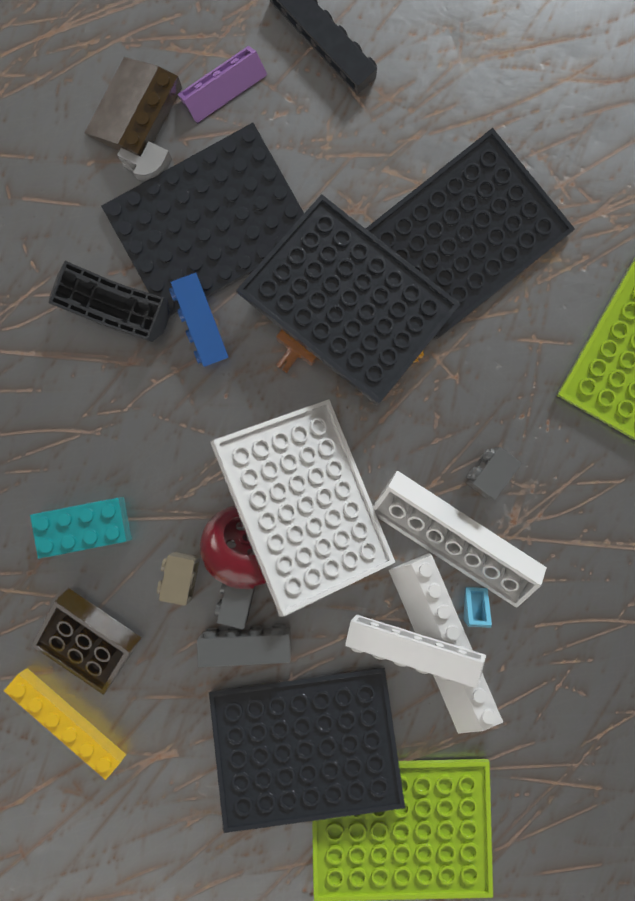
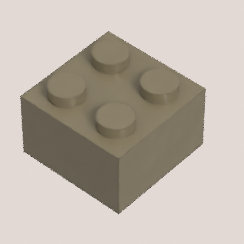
[157,552,201,606]

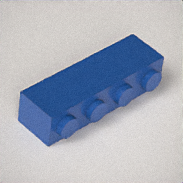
[169,273,229,367]

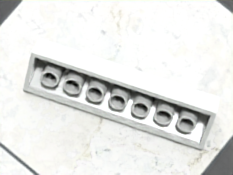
[373,471,547,608]
[389,553,503,734]

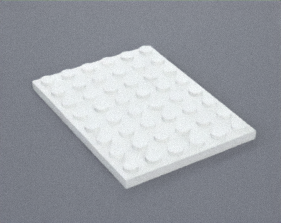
[210,399,395,617]

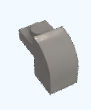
[117,141,172,182]

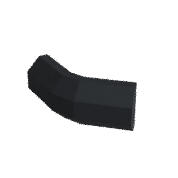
[48,261,170,342]

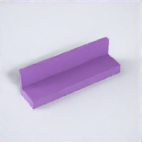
[177,46,267,122]

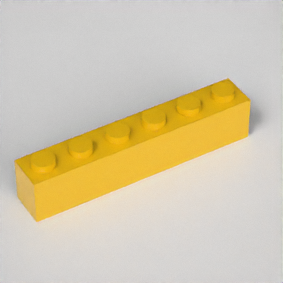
[4,668,126,780]

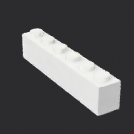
[345,615,486,689]

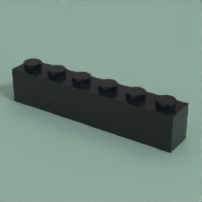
[270,0,377,95]

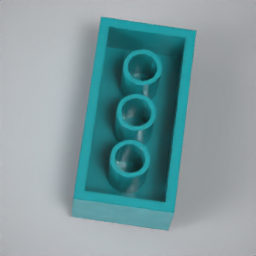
[30,497,132,559]

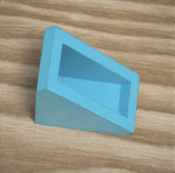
[463,587,492,628]

